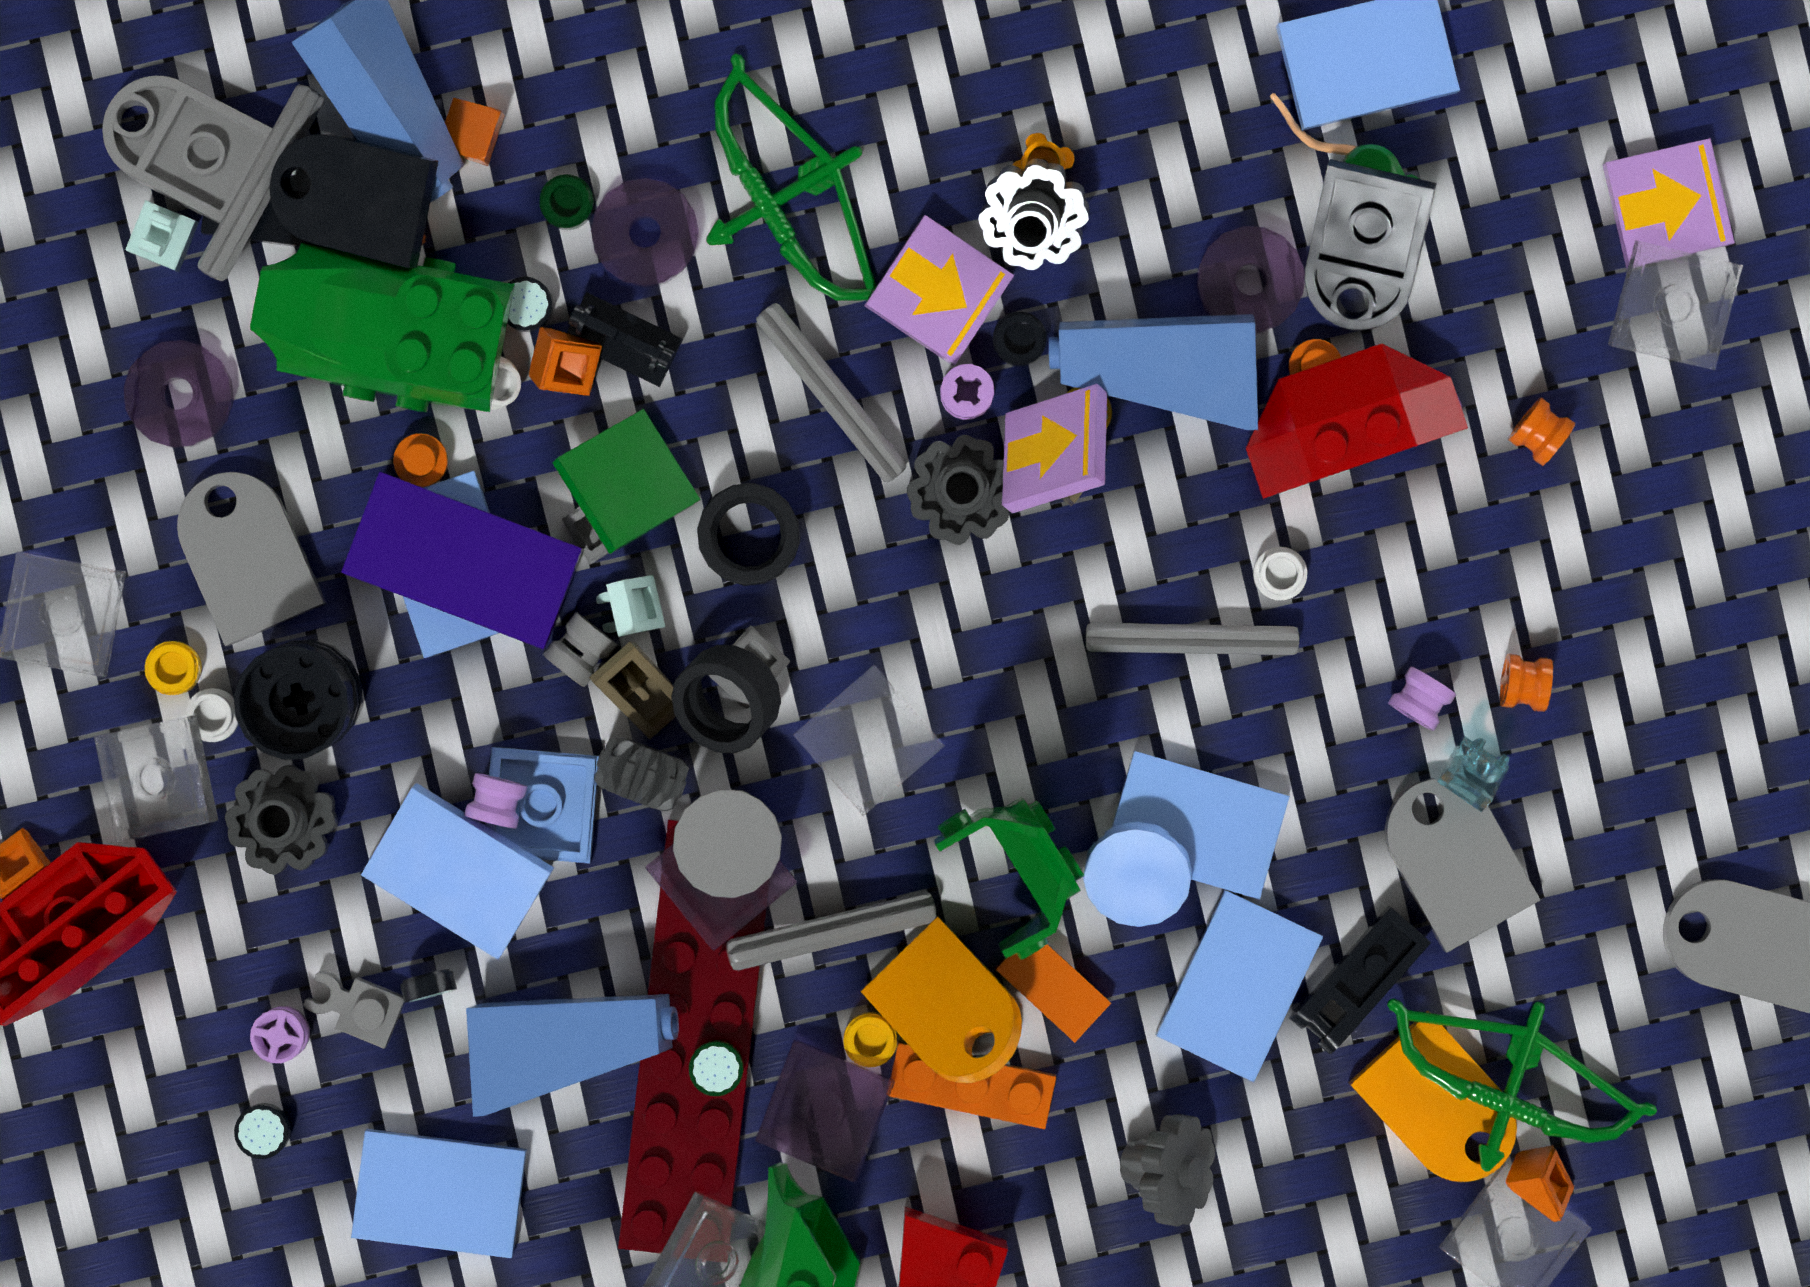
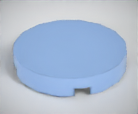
[1083,821,1192,927]

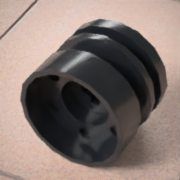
[234,639,363,760]

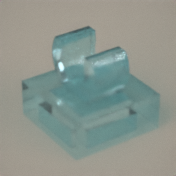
[1437,736,1509,812]

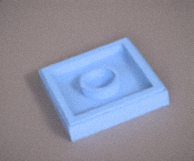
[485,747,599,864]

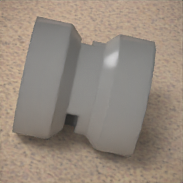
[542,612,618,687]

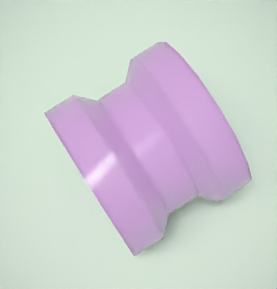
[940,364,994,420]
[1388,667,1457,731]
[464,773,528,829]
[250,1006,310,1063]

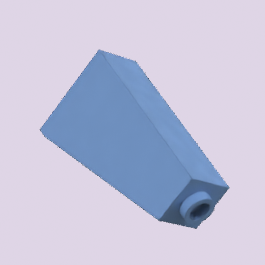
[292,0,464,203]
[1049,314,1258,430]
[466,994,679,1117]

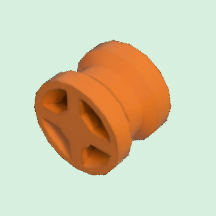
[1508,397,1576,466]
[1500,654,1553,712]

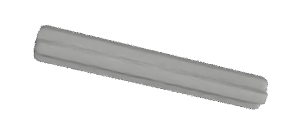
[198,84,324,281]
[756,303,907,483]
[1086,623,1299,655]
[726,892,937,971]

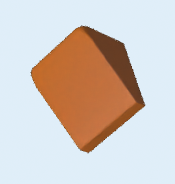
[445,97,505,166]
[529,327,602,396]
[0,828,51,900]
[1505,1145,1574,1222]

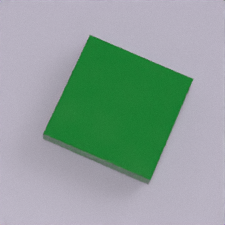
[552,409,701,554]

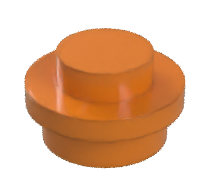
[1288,339,1341,375]
[393,433,448,488]

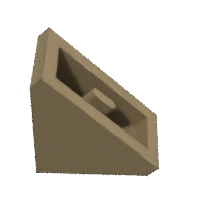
[589,641,676,739]

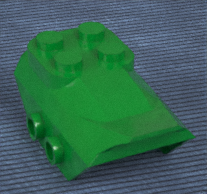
[250,243,515,412]
[934,796,1085,960]
[740,1162,861,1287]

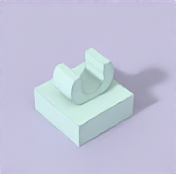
[125,200,199,272]
[596,575,665,637]

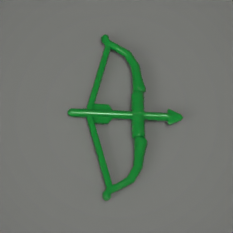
[706,53,877,301]
[1387,998,1657,1172]

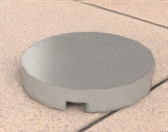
[673,789,782,898]

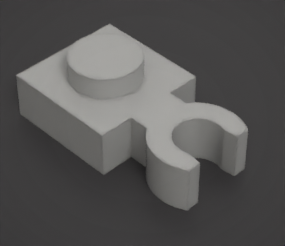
[303,971,405,1049]

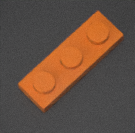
[887,1041,1056,1129]

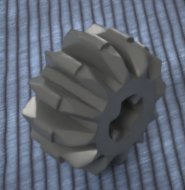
[594,736,689,811]

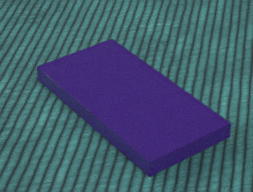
[341,471,583,650]

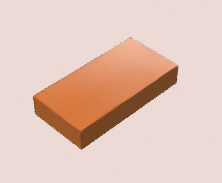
[995,944,1111,1043]

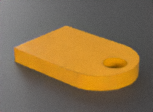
[861,917,1022,1083]
[1348,1011,1517,1182]

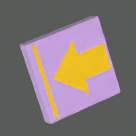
[1603,138,1735,269]
[864,215,1014,366]
[1002,384,1107,513]

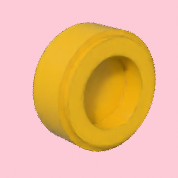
[145,641,202,695]
[843,1012,897,1067]

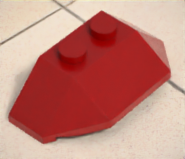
[1246,343,1468,499]
[0,842,177,1026]

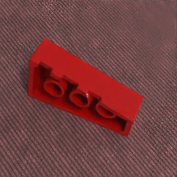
[898,1207,1008,1287]

